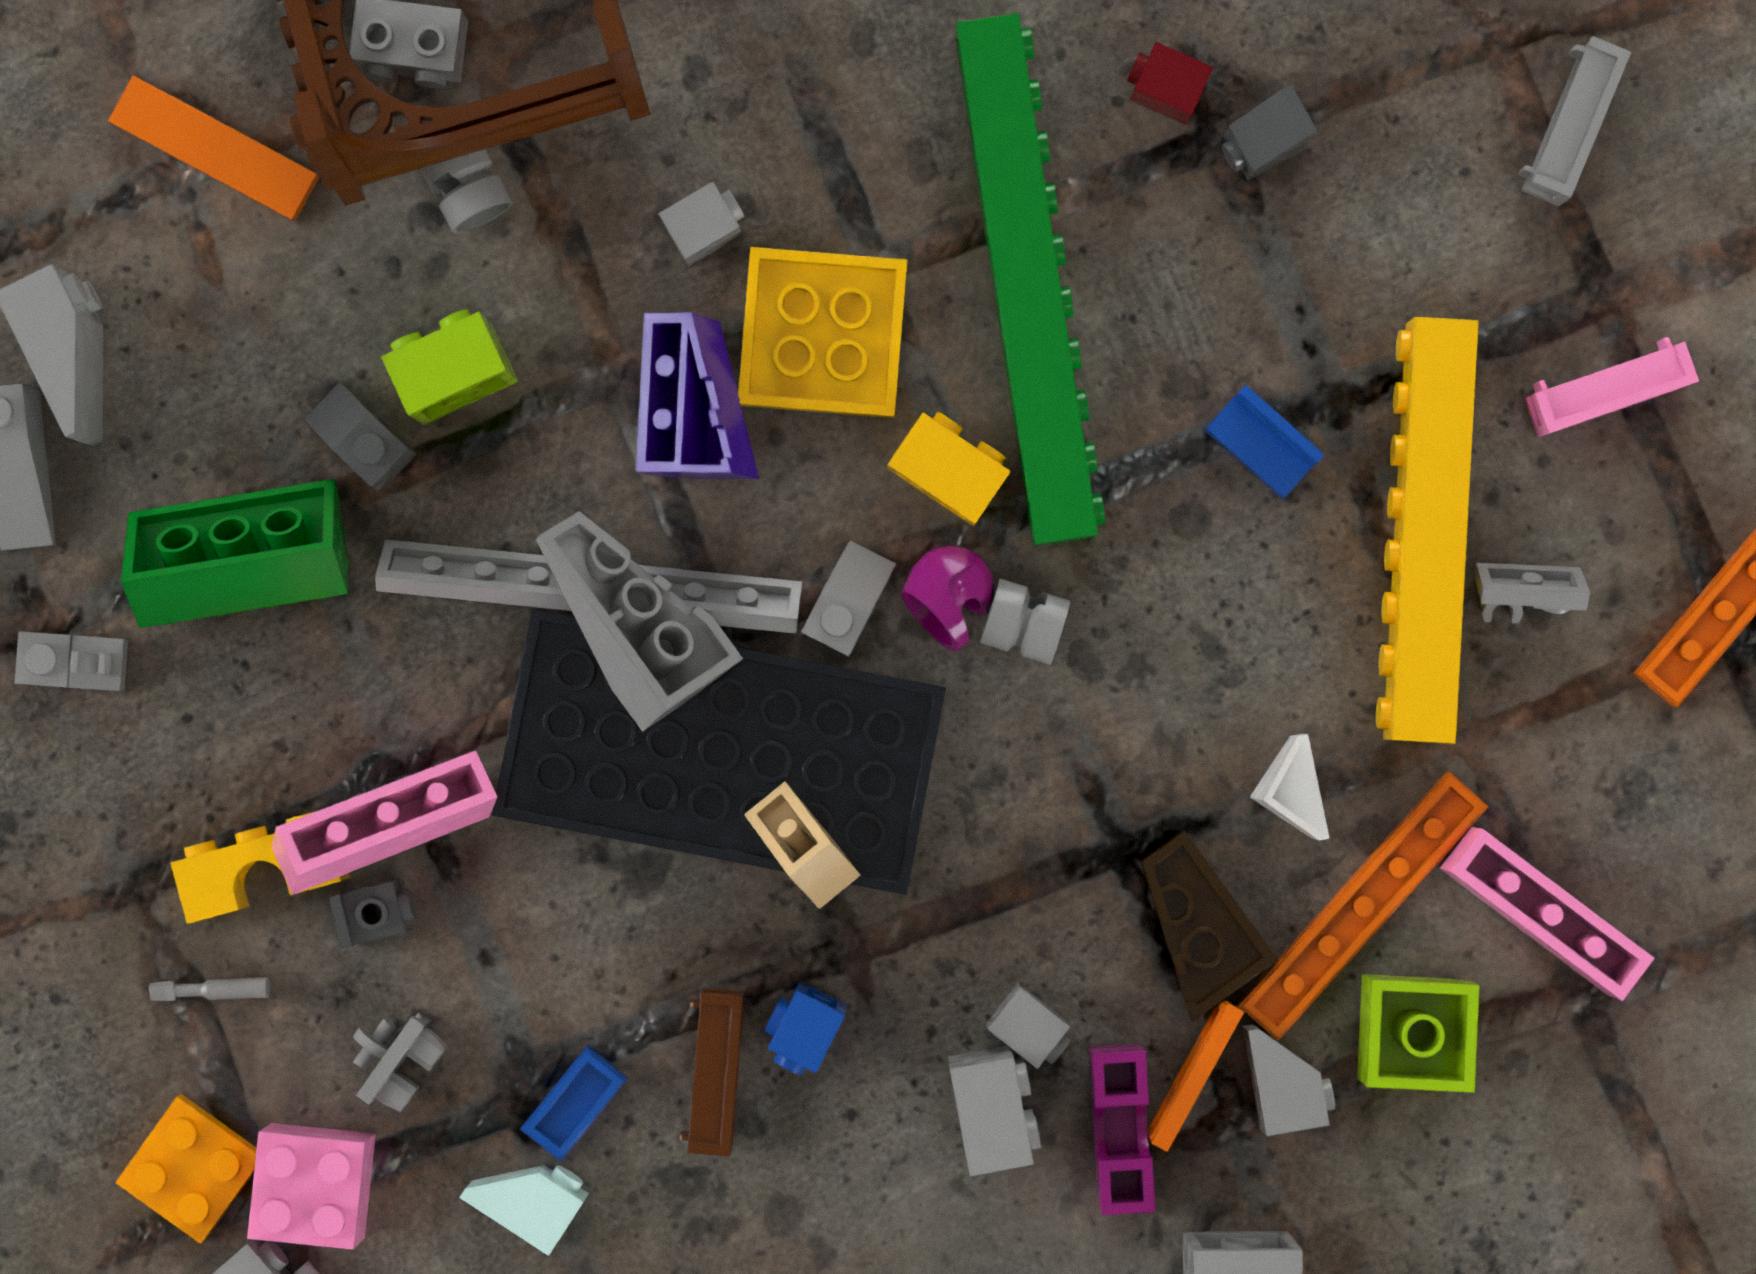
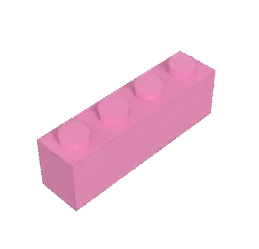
[272,750,498,895]
[1439,826,1655,1001]

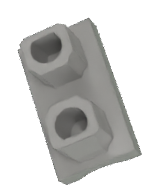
[353,1012,448,1112]

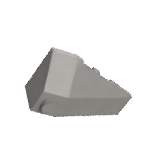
[536,511,743,732]

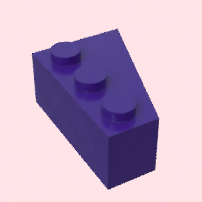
[636,312,759,479]

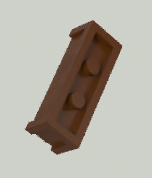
[679,988,745,1156]

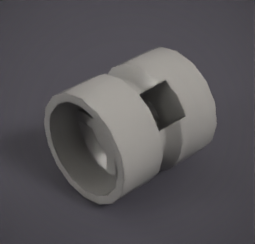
[420,149,513,234]
[979,579,1070,665]

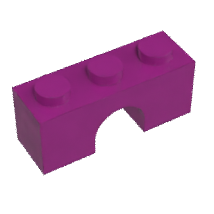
[1088,1044,1156,1215]

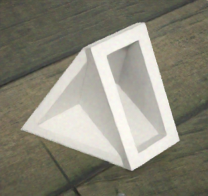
[1250,734,1329,840]

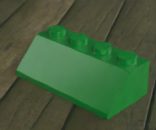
[121,479,349,628]

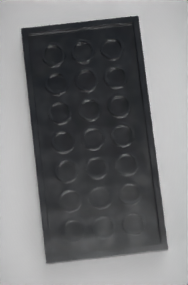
[492,608,946,895]

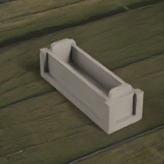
[1518,36,1631,206]

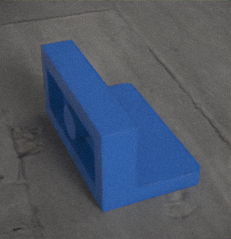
[1204,385,1325,499]

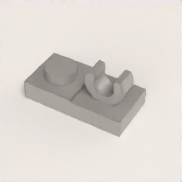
[1473,563,1590,623]
[14,631,129,691]

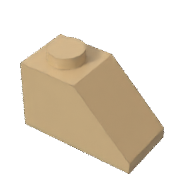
[744,781,861,909]

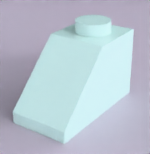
[459,1165,589,1256]

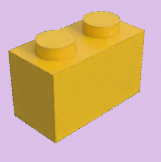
[887,412,1011,527]

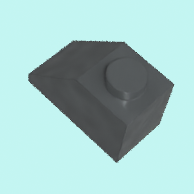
[1221,84,1317,181]
[304,382,417,491]

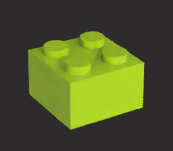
[381,309,519,425]
[1357,974,1479,1093]

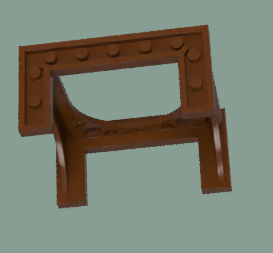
[276,0,651,206]

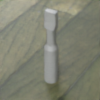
[149,977,270,1001]

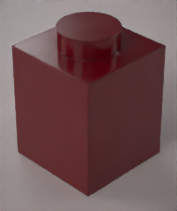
[1127,42,1213,125]

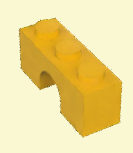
[170,811,350,924]

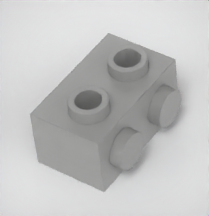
[349,0,469,88]

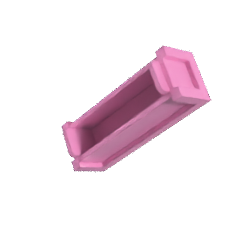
[1524,337,1699,438]

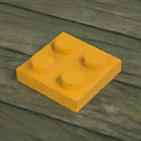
[115,1094,257,1244]

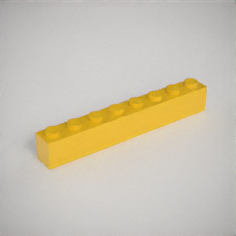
[1376,317,1479,744]

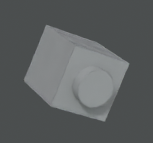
[658,182,745,267]
[986,983,1071,1069]

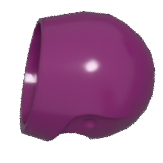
[901,545,994,652]

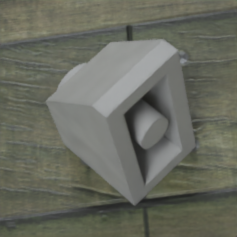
[801,541,896,657]
[1242,1024,1335,1136]

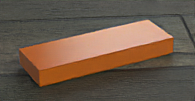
[1147,999,1244,1152]

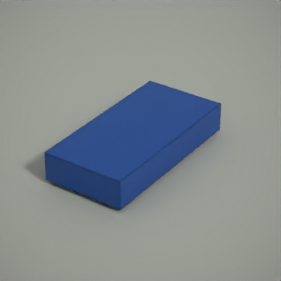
[520,1045,629,1162]

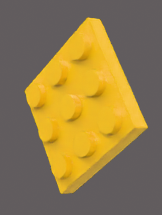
[738,247,907,419]

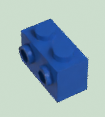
[764,981,847,1075]

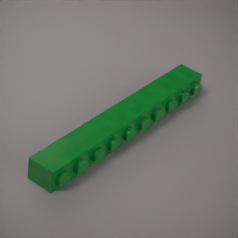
[955,13,1105,547]

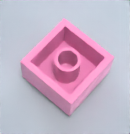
[247,1123,376,1250]

